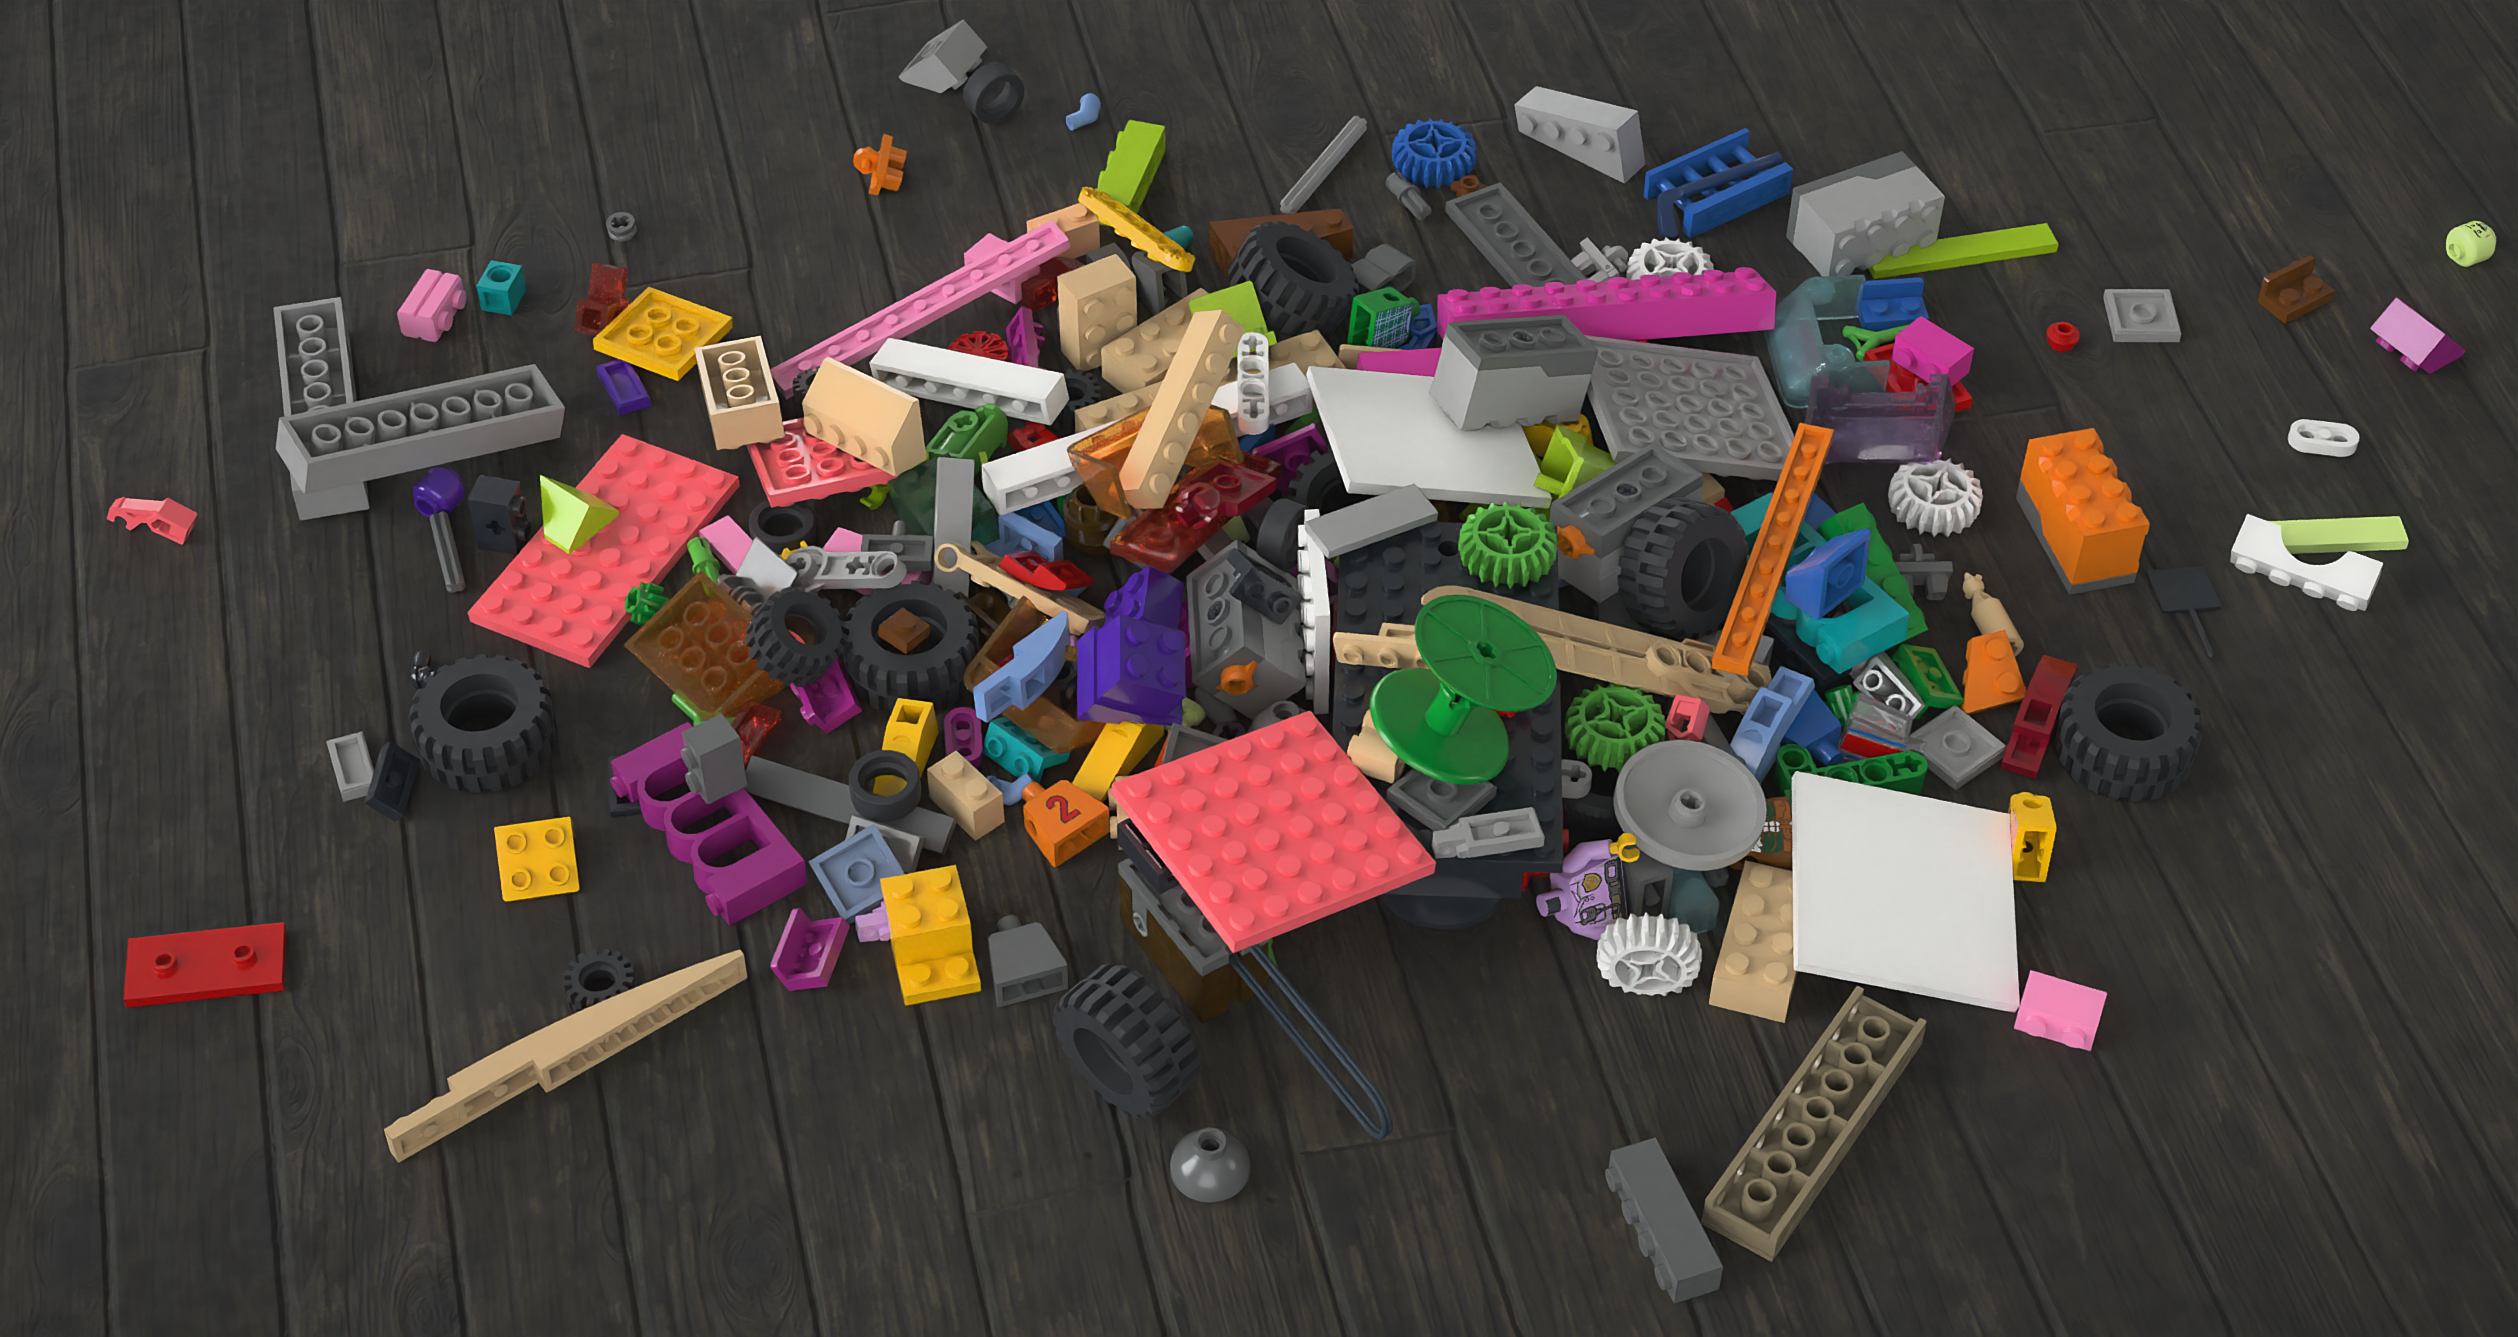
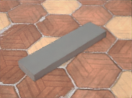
[932,457,975,598]

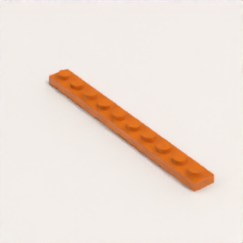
[1712,423,1834,676]

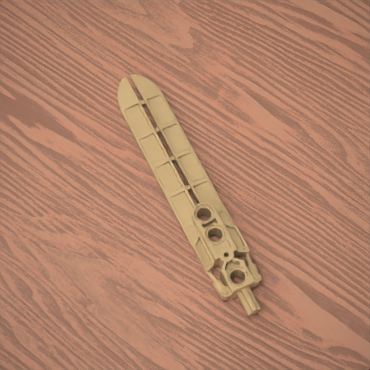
[1421,585,1772,715]

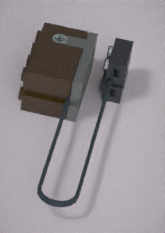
[1117,818,1393,1139]

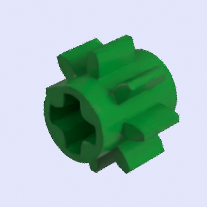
[625,582,670,627]
[1823,684,1866,727]

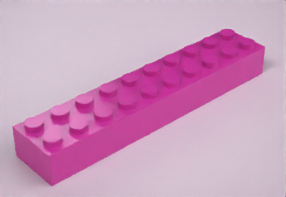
[1437,267,1776,341]

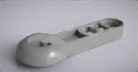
[785,546,907,593]

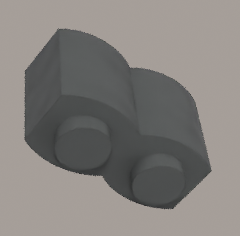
[1351,244,1416,295]

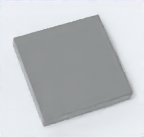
[2103,289,2181,342]
[1903,705,2007,790]

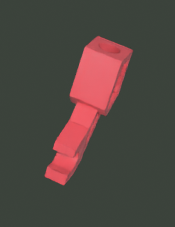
[107,497,198,545]
[1665,694,1710,742]

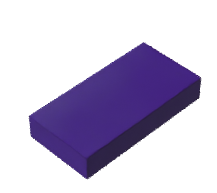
[596,359,652,416]

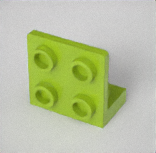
[1188,281,1277,358]

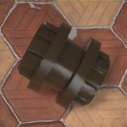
[1063,482,1124,556]

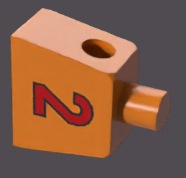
[1021,780,1110,868]

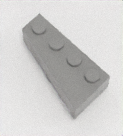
[1515,86,1646,183]

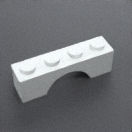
[2230,514,2383,611]

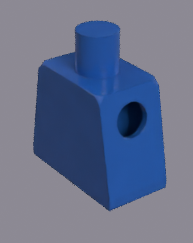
[1779,689,1843,767]

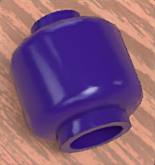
[413,467,465,518]

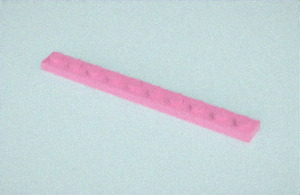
[770,220,1070,400]

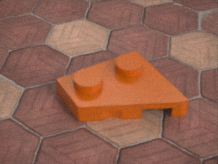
[1960,629,2027,715]

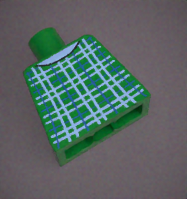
[1347,287,1421,349]

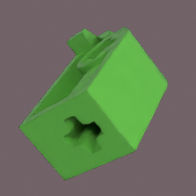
[925,403,1008,478]

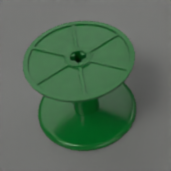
[1370,594,1557,785]

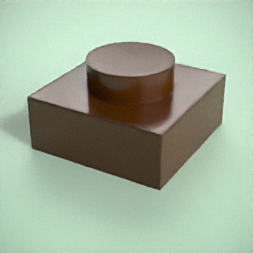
[878,608,930,654]

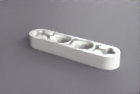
[1237,332,1269,435]

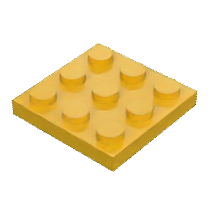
[593,287,733,381]

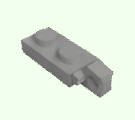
[1432,807,1545,858]

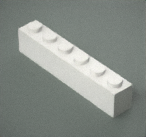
[869,338,1069,425]

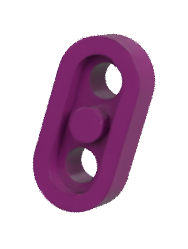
[944,707,983,768]

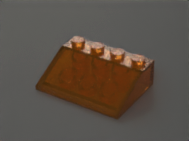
[624,570,785,721]

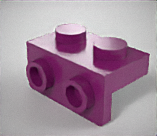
[790,658,863,734]
[770,908,850,991]

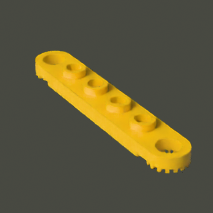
[1078,187,1195,272]

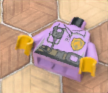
[1536,833,1640,940]

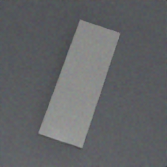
[1304,483,1438,559]

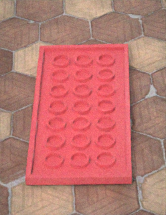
[468,434,740,668]

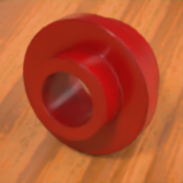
[2046,322,2080,352]

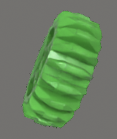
[1458,501,1558,589]
[1564,682,1666,773]

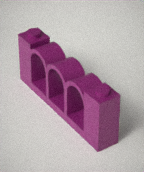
[610,722,808,926]

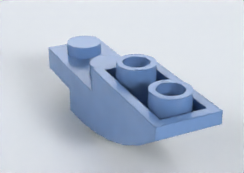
[973,611,1071,722]
[1730,666,1815,784]

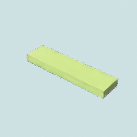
[2268,516,2409,554]

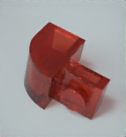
[1021,257,1085,313]
[574,262,629,336]

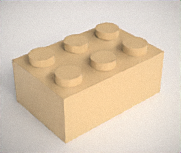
[1057,254,1137,373]

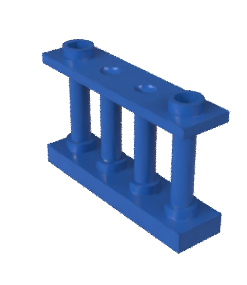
[1643,128,1793,239]

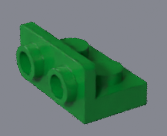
[1891,644,1964,720]

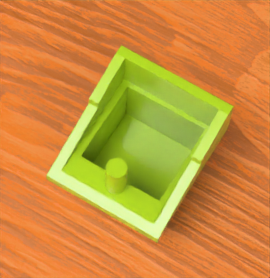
[1529,425,1618,522]

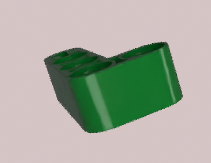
[1773,744,1928,797]

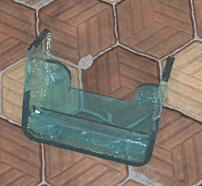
[1764,275,1890,408]

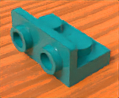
[982,712,1071,783]

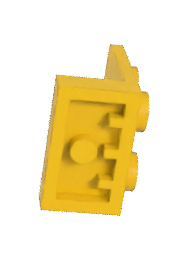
[494,817,580,902]

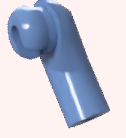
[1066,93,1101,130]
[985,772,1035,806]

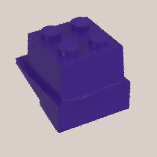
[1077,614,1186,726]

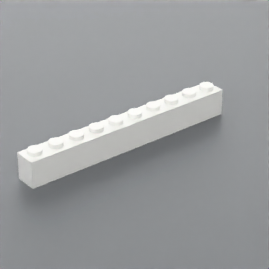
[982,363,1313,516]

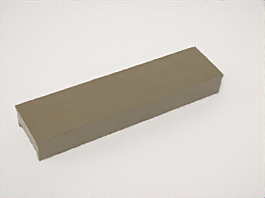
[1701,986,1927,1262]

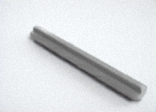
[1280,116,1367,214]

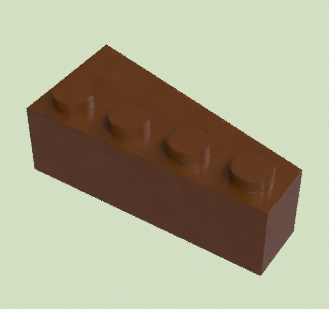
[1209,209,1354,282]

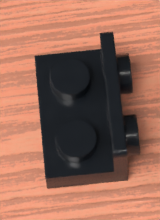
[1226,547,1303,625]

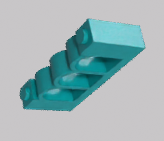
[1730,492,1910,674]

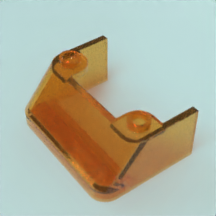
[1067,404,1244,520]
[963,595,1107,754]

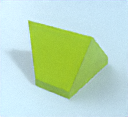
[540,475,620,555]

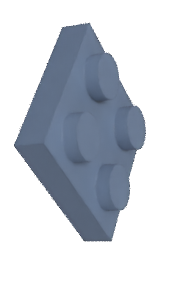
[808,824,905,925]

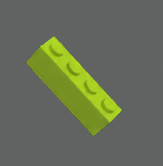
[1093,120,1166,227]

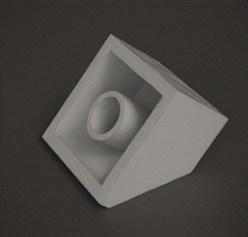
[898,19,987,93]

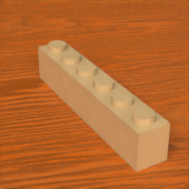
[1112,310,1245,509]

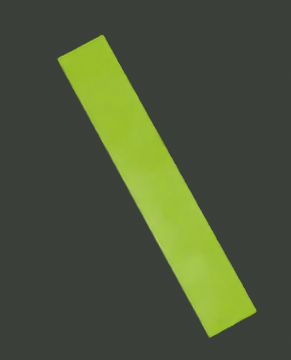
[1869,223,2058,279]

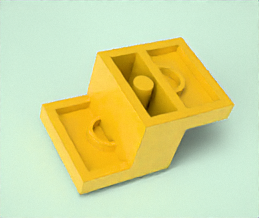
[880,865,981,1006]

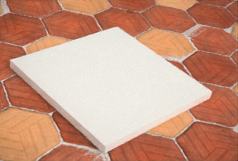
[1306,366,1552,509]
[1792,771,2020,1013]

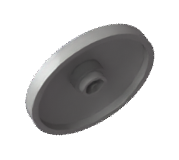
[1613,740,1767,871]

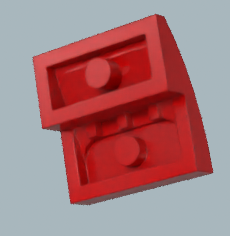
[998,551,1095,591]

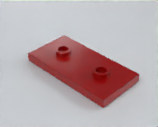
[123,922,287,1008]

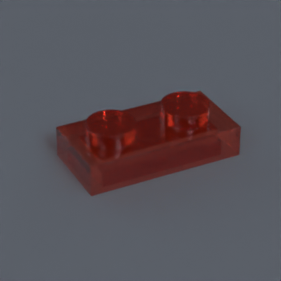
[730,700,782,771]

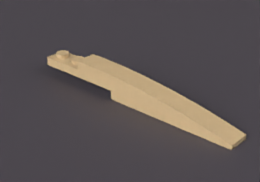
[384,949,748,1163]

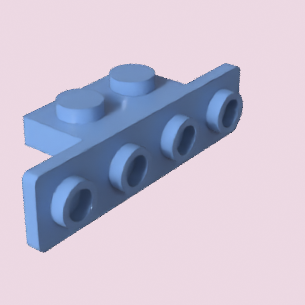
[970,512,1087,597]

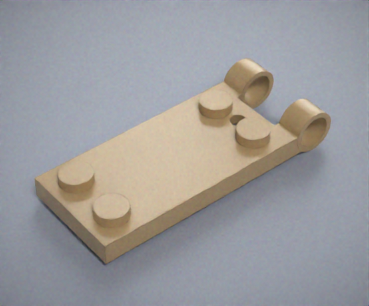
[934,541,1106,636]

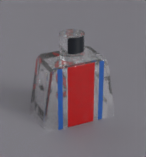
[1837,693,1927,764]

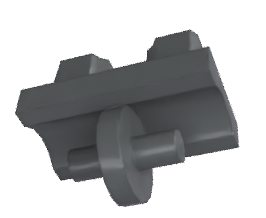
[1894,544,1953,600]

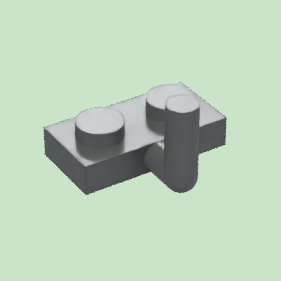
[861,520,934,571]

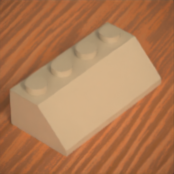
[802,357,927,477]

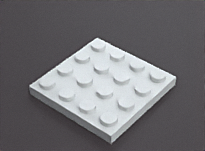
[1297,509,1330,714]

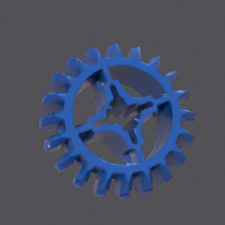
[1392,118,1477,189]

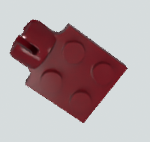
[1176,459,1277,529]

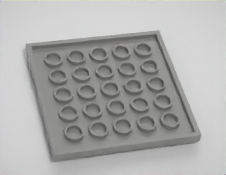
[1585,335,1795,481]

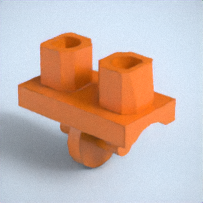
[853,134,907,196]

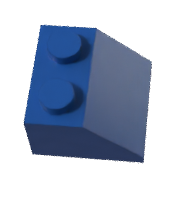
[1785,528,1871,620]

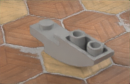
[1832,611,1925,732]

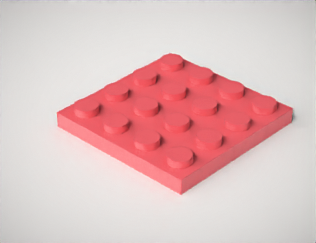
[746,417,907,508]

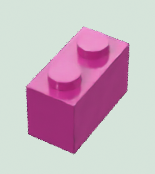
[1892,316,1974,392]

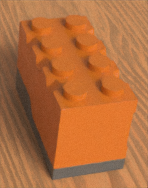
[2016,428,2150,595]

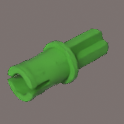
[687,537,723,599]

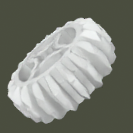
[1626,237,1714,280]
[1888,455,1983,537]
[1596,912,1702,996]

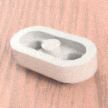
[2288,419,2359,457]

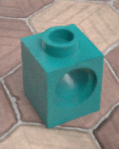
[476,260,526,316]

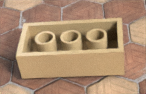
[1101,288,1209,394]
[694,336,785,450]
[1709,861,1798,1023]

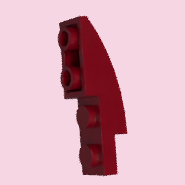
[2001,655,2079,779]

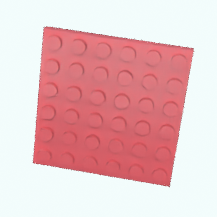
[1111,711,1436,953]

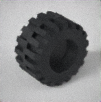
[745,587,847,687]

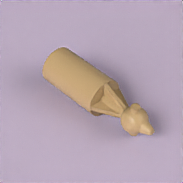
[1963,573,2024,657]

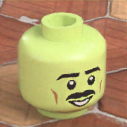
[2446,221,2496,267]

